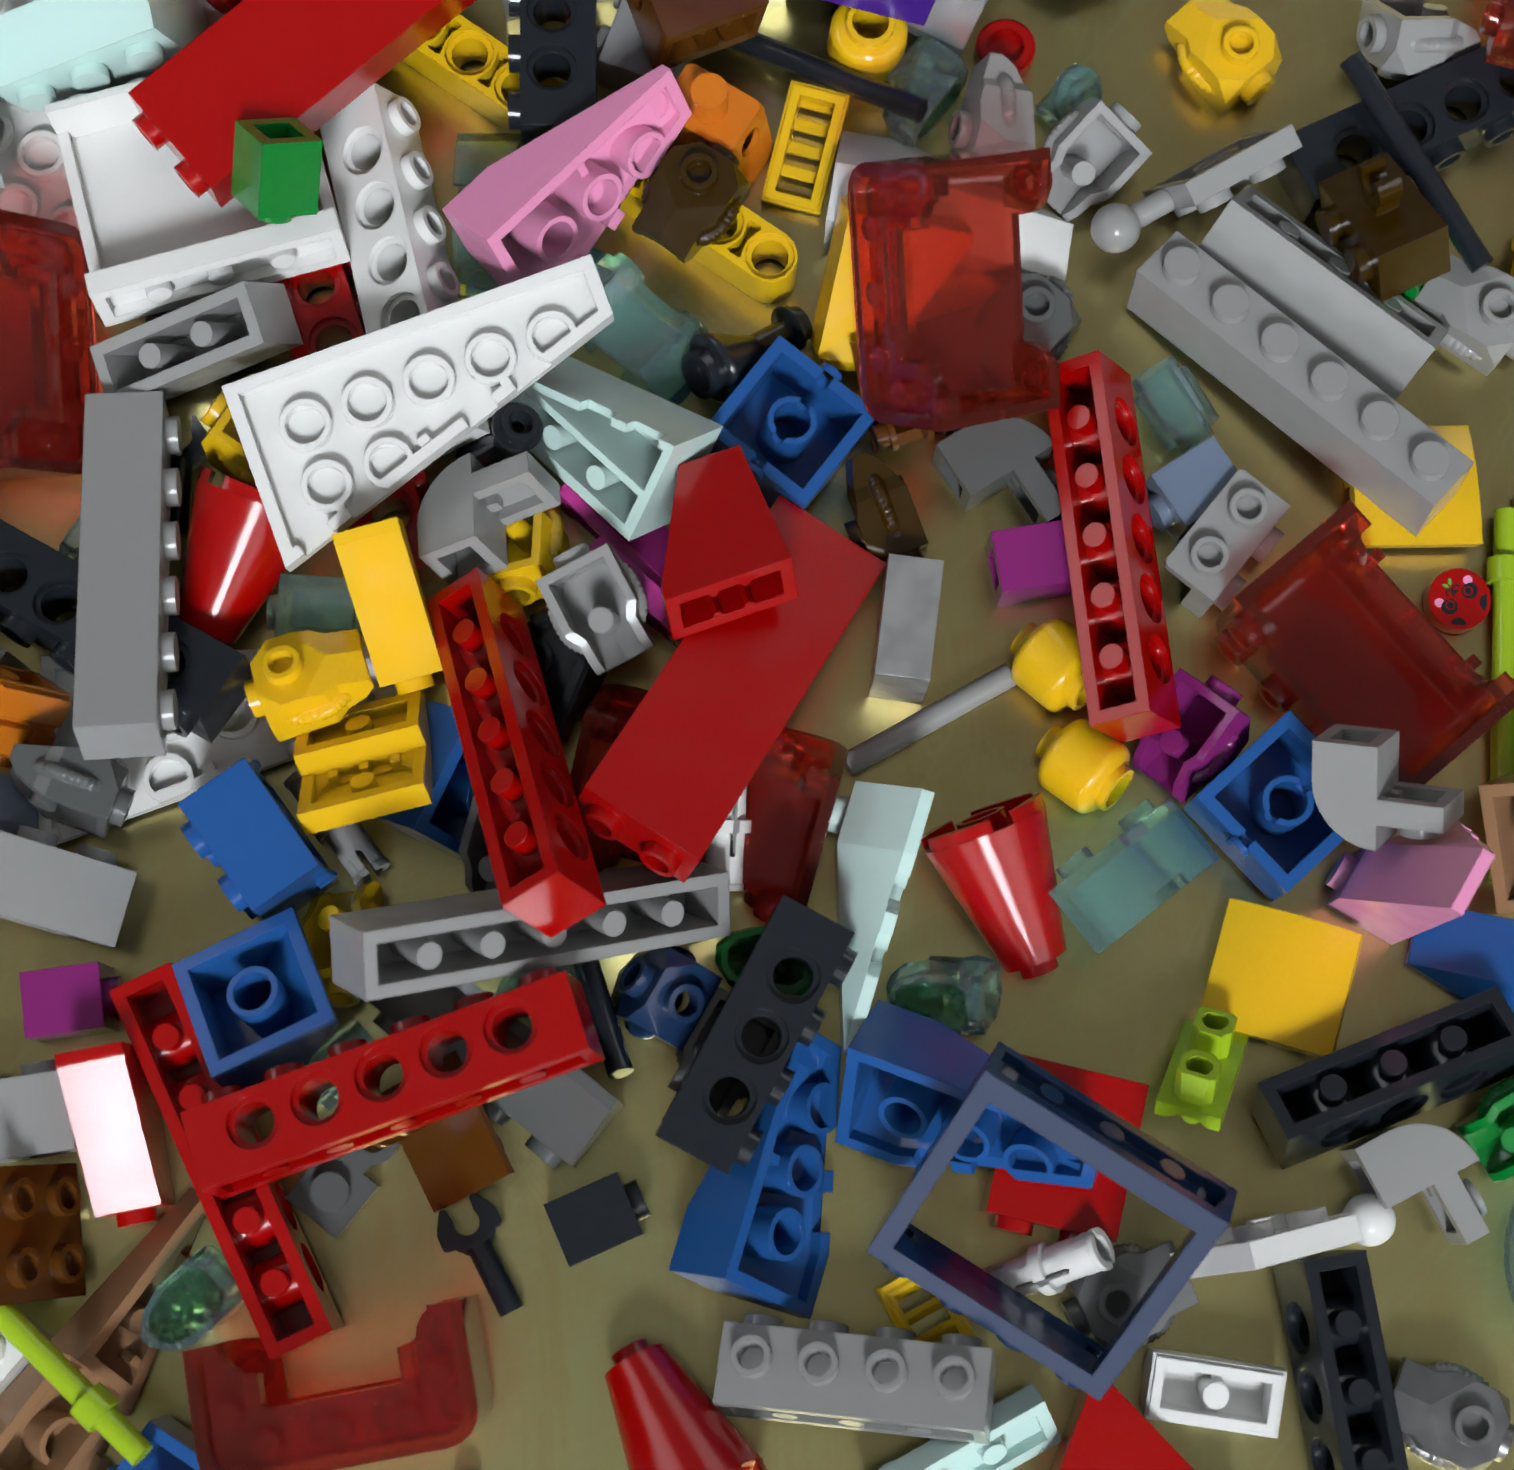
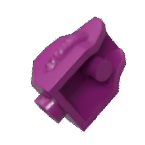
[1133,668,1250,803]

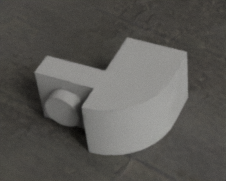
[417,451,561,585]
[1312,724,1464,851]
[1340,1123,1490,1245]

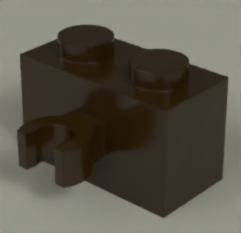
[1315,152,1451,302]

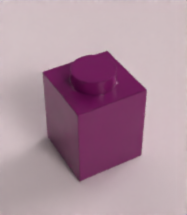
[985,520,1072,608]
[19,962,124,1043]

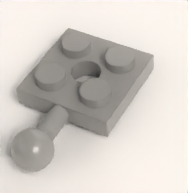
[1091,124,1303,253]

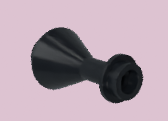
[681,305,812,403]
[456,402,543,467]

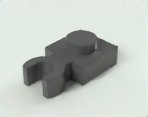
[285,1142,401,1239]

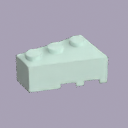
[0,0,208,112]
[509,356,723,541]

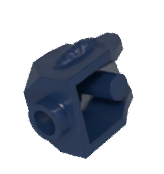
[611,946,723,1051]

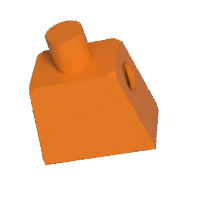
[666,62,774,189]

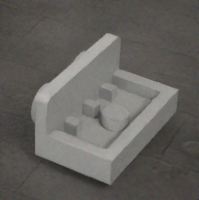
[1164,469,1291,619]

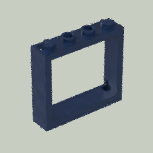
[866,1041,1238,1401]

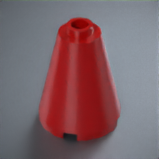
[175,467,287,644]
[921,793,1066,980]
[605,1338,767,1470]

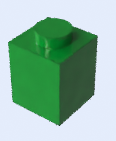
[231,117,323,224]

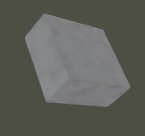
[869,554,944,704]

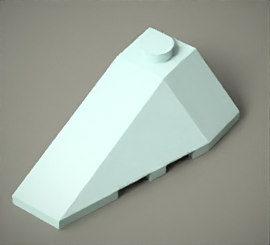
[827,781,935,1055]

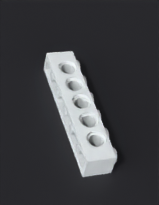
[320,83,490,459]

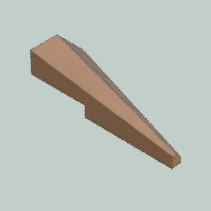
[0,1187,206,1470]

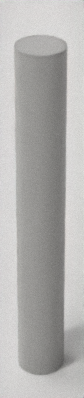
[840,663,1016,776]

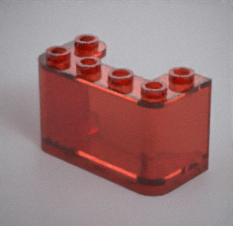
[1215,500,1514,785]
[182,1294,494,1470]

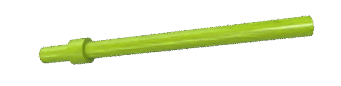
[1486,507,1514,882]
[0,1304,153,1467]

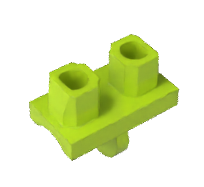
[1154,1006,1249,1132]

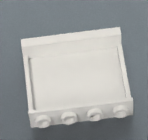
[44,77,351,327]

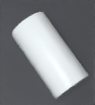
[1140,1347,1287,1439]

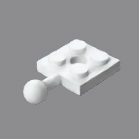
[1170,1193,1396,1278]

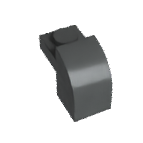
[932,415,1062,525]

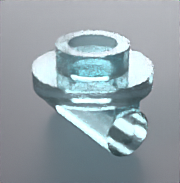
[1035,63,1103,123]

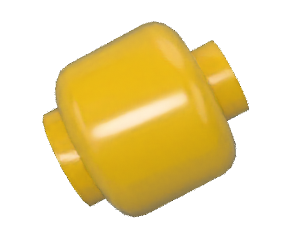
[826,5,908,82]
[1010,618,1087,712]
[1035,719,1134,814]

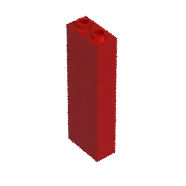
[128,0,476,208]
[577,495,887,883]

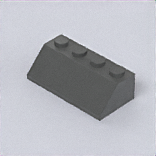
[368,982,624,1169]

